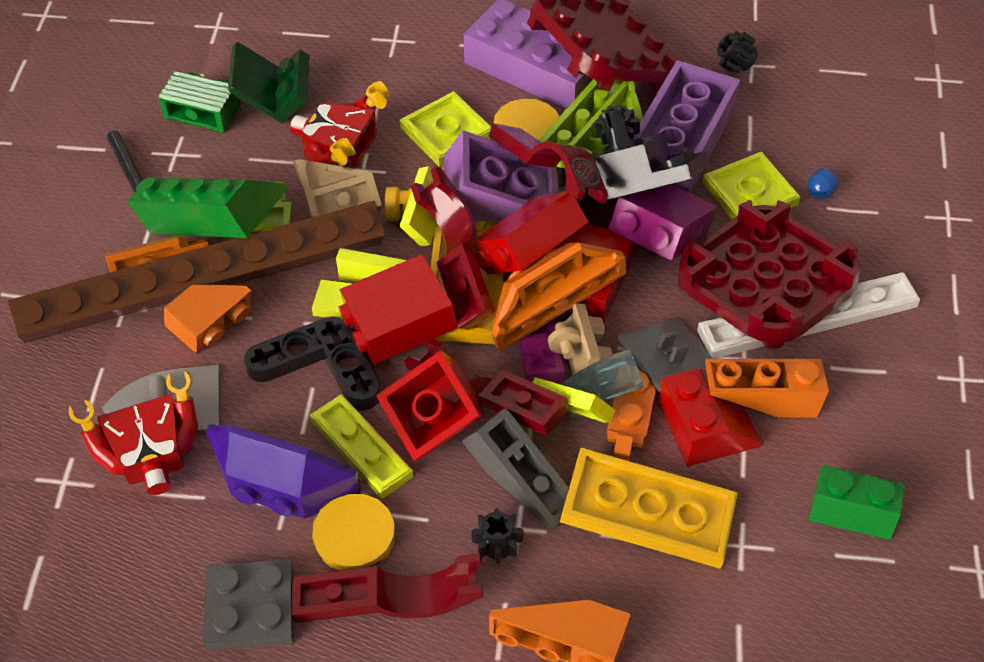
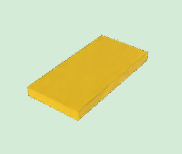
[560,448,738,569]

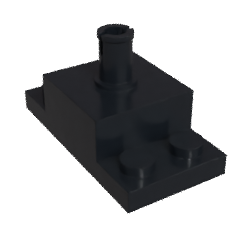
[560,108,709,206]

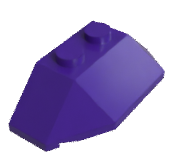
[206,424,361,519]

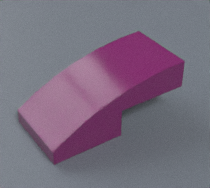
[519,319,565,384]

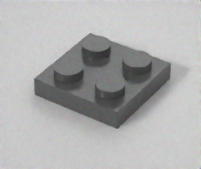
[204,559,293,651]

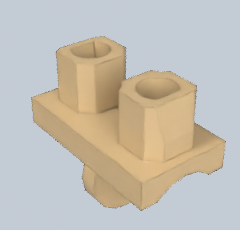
[548,303,614,381]

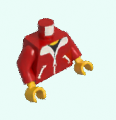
[290,81,390,169]
[69,371,198,495]

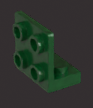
[228,42,310,123]

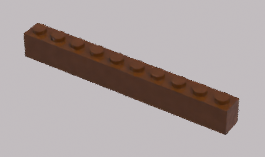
[8,201,385,343]

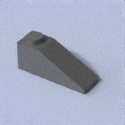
[462,408,569,529]

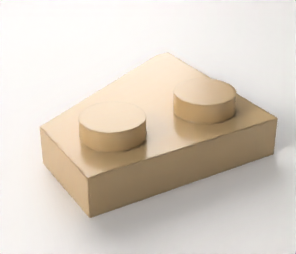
[293,159,382,218]

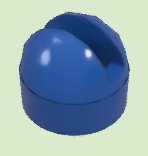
[808,168,839,200]

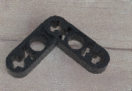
[244,316,380,410]

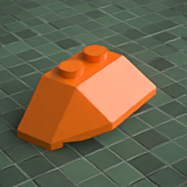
[492,243,626,353]

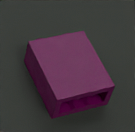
[608,184,718,261]

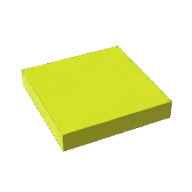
[400,91,491,167]
[702,151,800,219]

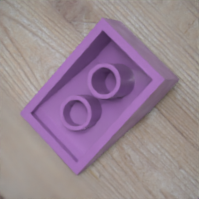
[444,130,558,221]

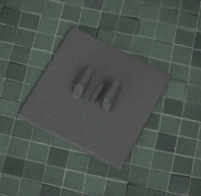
[618,317,713,392]

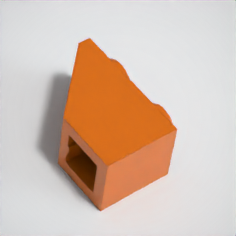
[164,285,252,354]

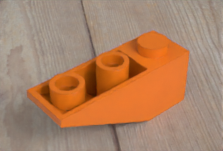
[705,359,829,418]
[489,600,631,662]

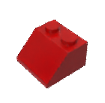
[376,350,482,462]
[658,368,762,467]

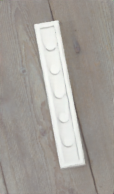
[697,272,920,359]

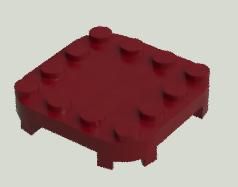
[527,0,684,93]
[678,200,861,349]

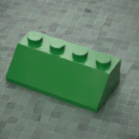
[127,177,288,238]

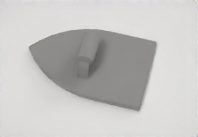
[102,365,220,433]

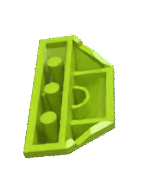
[539,79,643,169]

